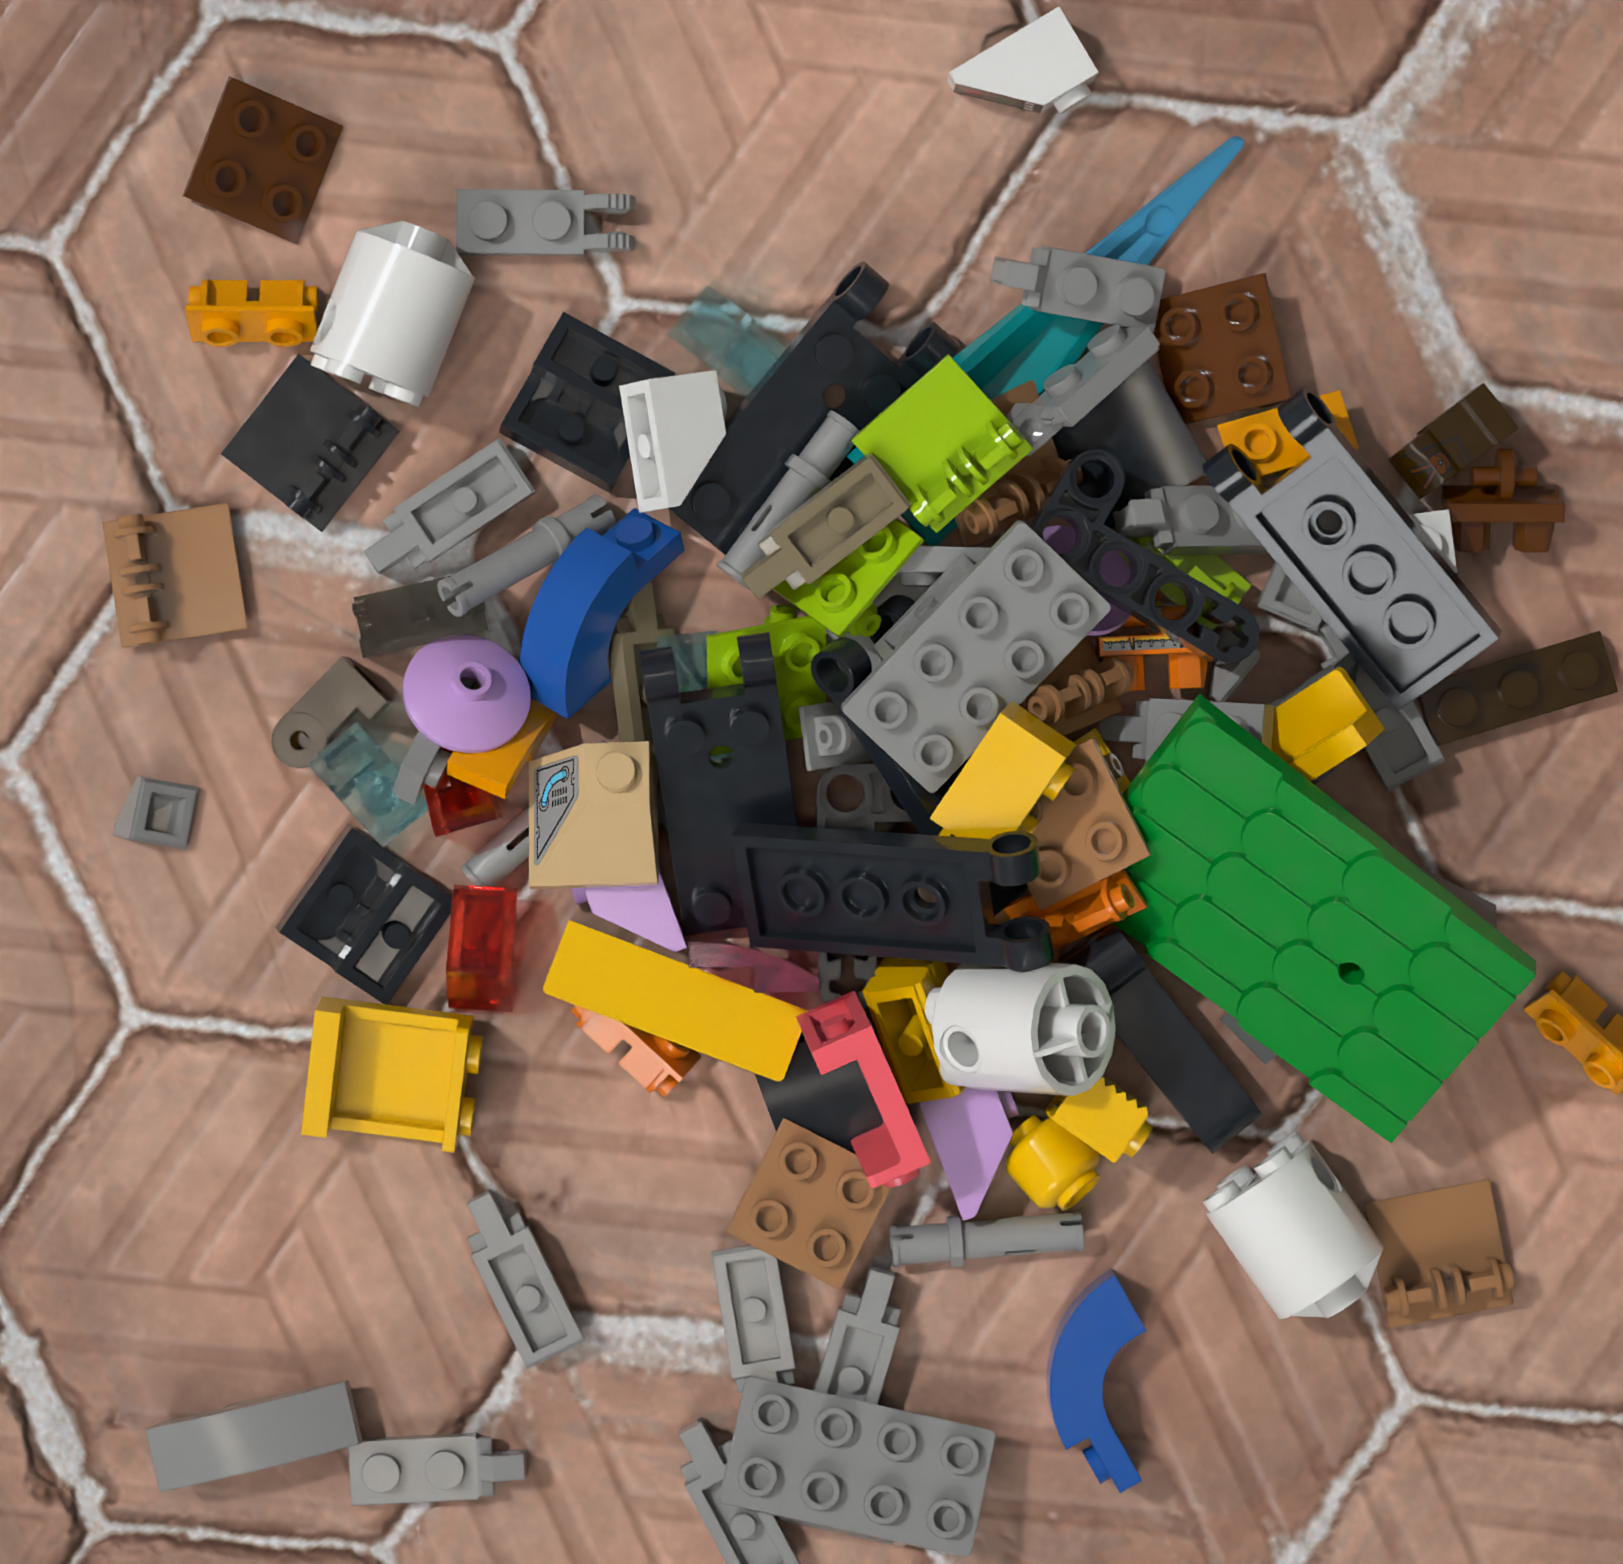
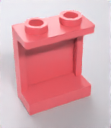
[795,991,931,1188]

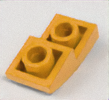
[447,698,558,799]

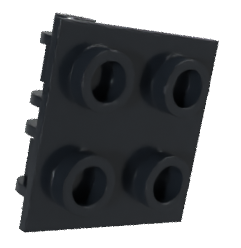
[221,353,400,532]

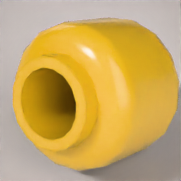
[1006,1115,1100,1211]

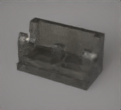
[352,575,493,660]

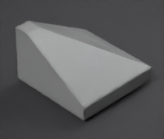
[1207,628,1261,702]
[113,776,199,850]

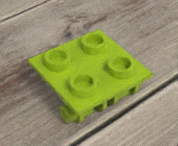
[851,354,1034,533]
[773,477,924,638]
[706,604,826,756]

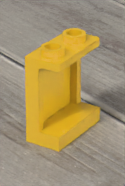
[301,996,483,1153]

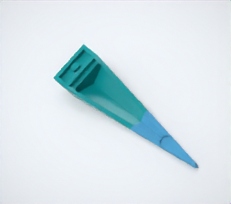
[847,136,1244,546]

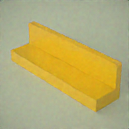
[1271,667,1385,782]
[543,920,808,1082]

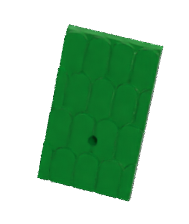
[1113,694,1536,1143]

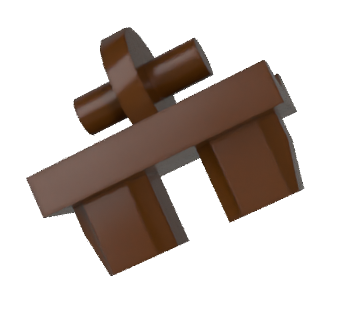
[1441,448,1566,552]

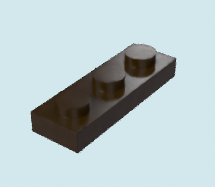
[1417,631,1618,746]

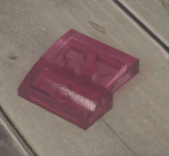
[688,938,819,993]

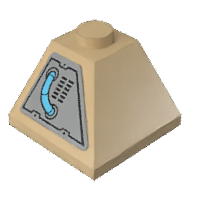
[529,741,659,889]

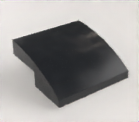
[499,312,675,493]
[1052,360,1206,529]
[275,823,459,1005]
[754,1013,883,1154]

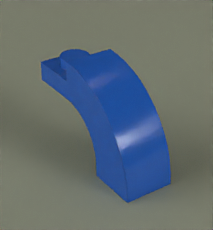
[520,508,685,719]
[1046,1269,1146,1493]

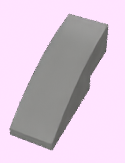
[146,1380,363,1492]

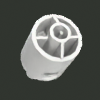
[310,221,475,407]
[925,963,1116,1096]
[1203,1131,1384,1319]

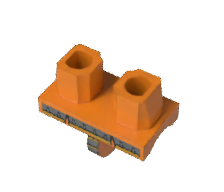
[1095,590,1208,691]

